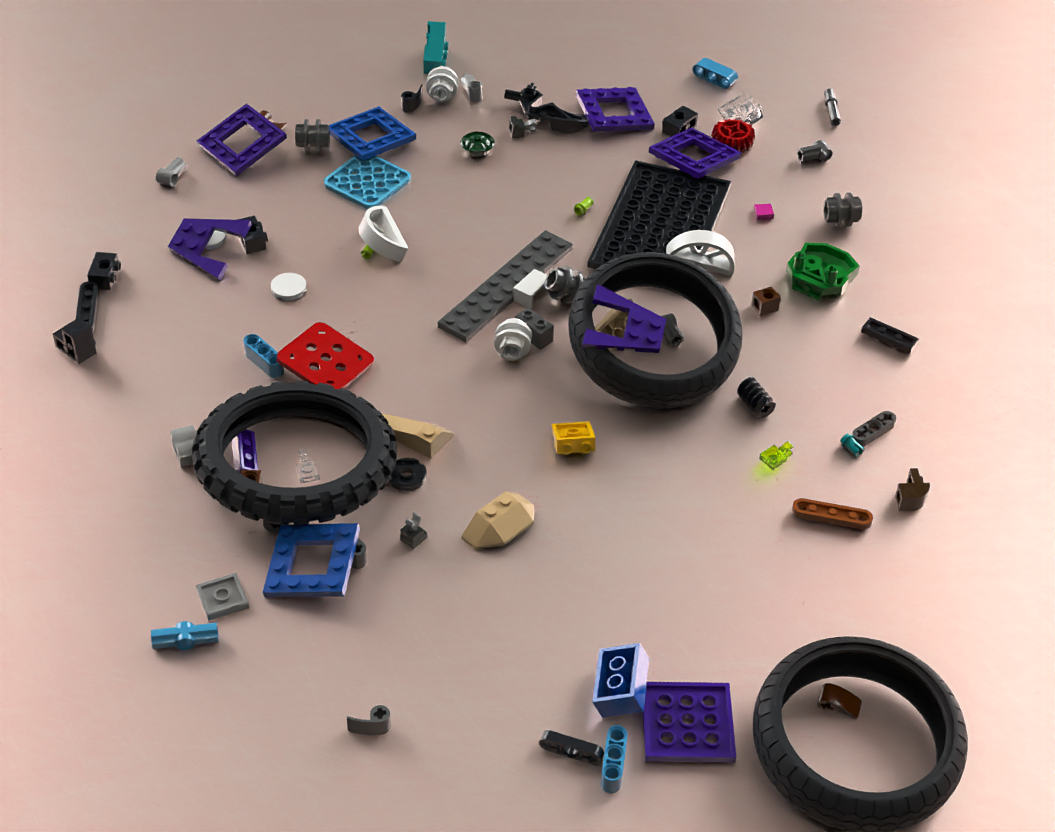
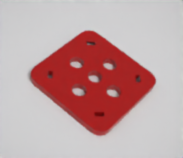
[276,322,374,390]

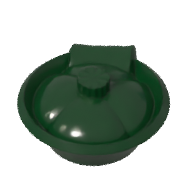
[460,131,495,157]

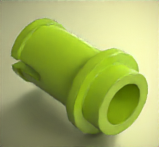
[574,197,594,216]
[361,244,374,259]

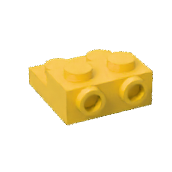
[552,421,595,455]

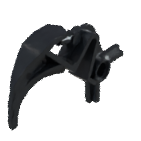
[504,83,590,133]

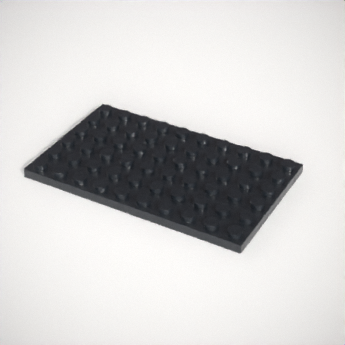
[587,160,731,269]

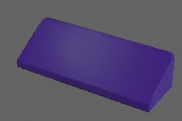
[232,429,258,473]

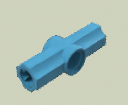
[151,621,219,650]

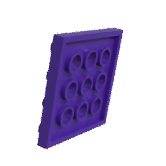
[643,682,737,763]

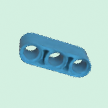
[692,58,738,89]
[243,334,284,378]
[601,725,628,793]

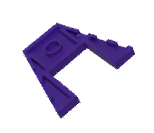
[168,218,252,281]
[581,284,666,353]

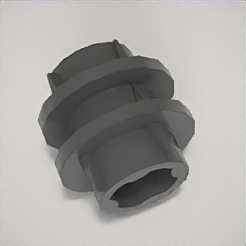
[295,119,330,152]
[823,192,862,227]
[545,265,585,304]

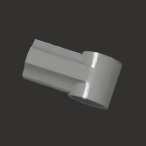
[460,73,483,102]
[156,157,187,187]

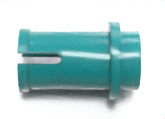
[840,433,865,457]

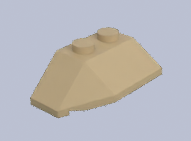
[462,491,534,550]

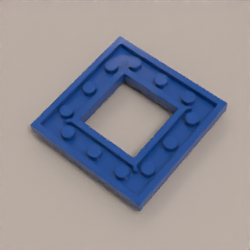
[329,106,416,161]
[262,523,360,597]

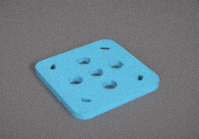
[324,155,411,209]

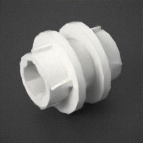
[426,66,458,103]
[494,318,532,361]

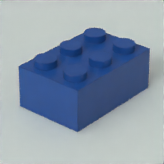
[592,643,649,718]

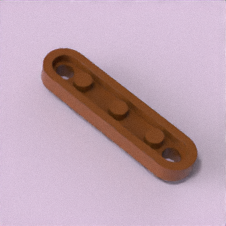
[792,498,873,529]

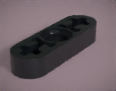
[539,730,605,765]

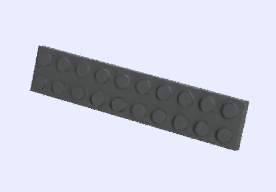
[438,230,573,342]

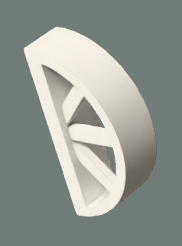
[359,206,409,262]
[666,230,735,276]

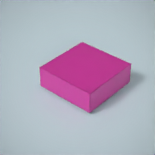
[754,204,774,220]

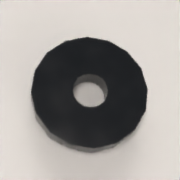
[389,457,427,491]

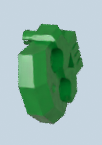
[786,242,860,301]

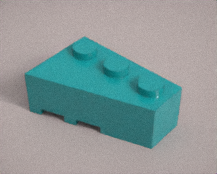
[423,21,449,74]

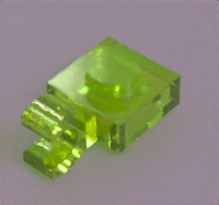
[759,441,794,470]

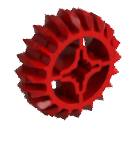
[711,118,755,153]

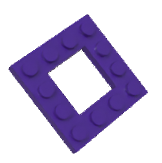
[575,87,655,132]
[196,103,287,176]
[648,128,741,179]

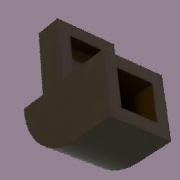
[895,468,930,511]

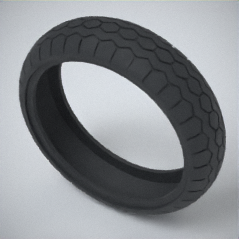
[568,252,742,409]
[753,636,968,832]

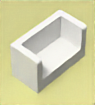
[513,269,547,309]

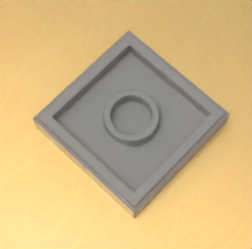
[196,573,249,621]

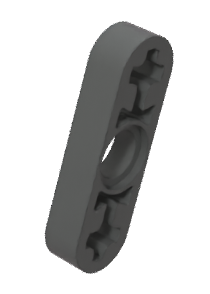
[852,411,896,447]

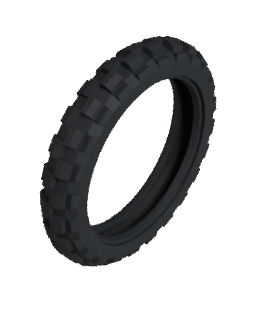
[192,381,397,526]

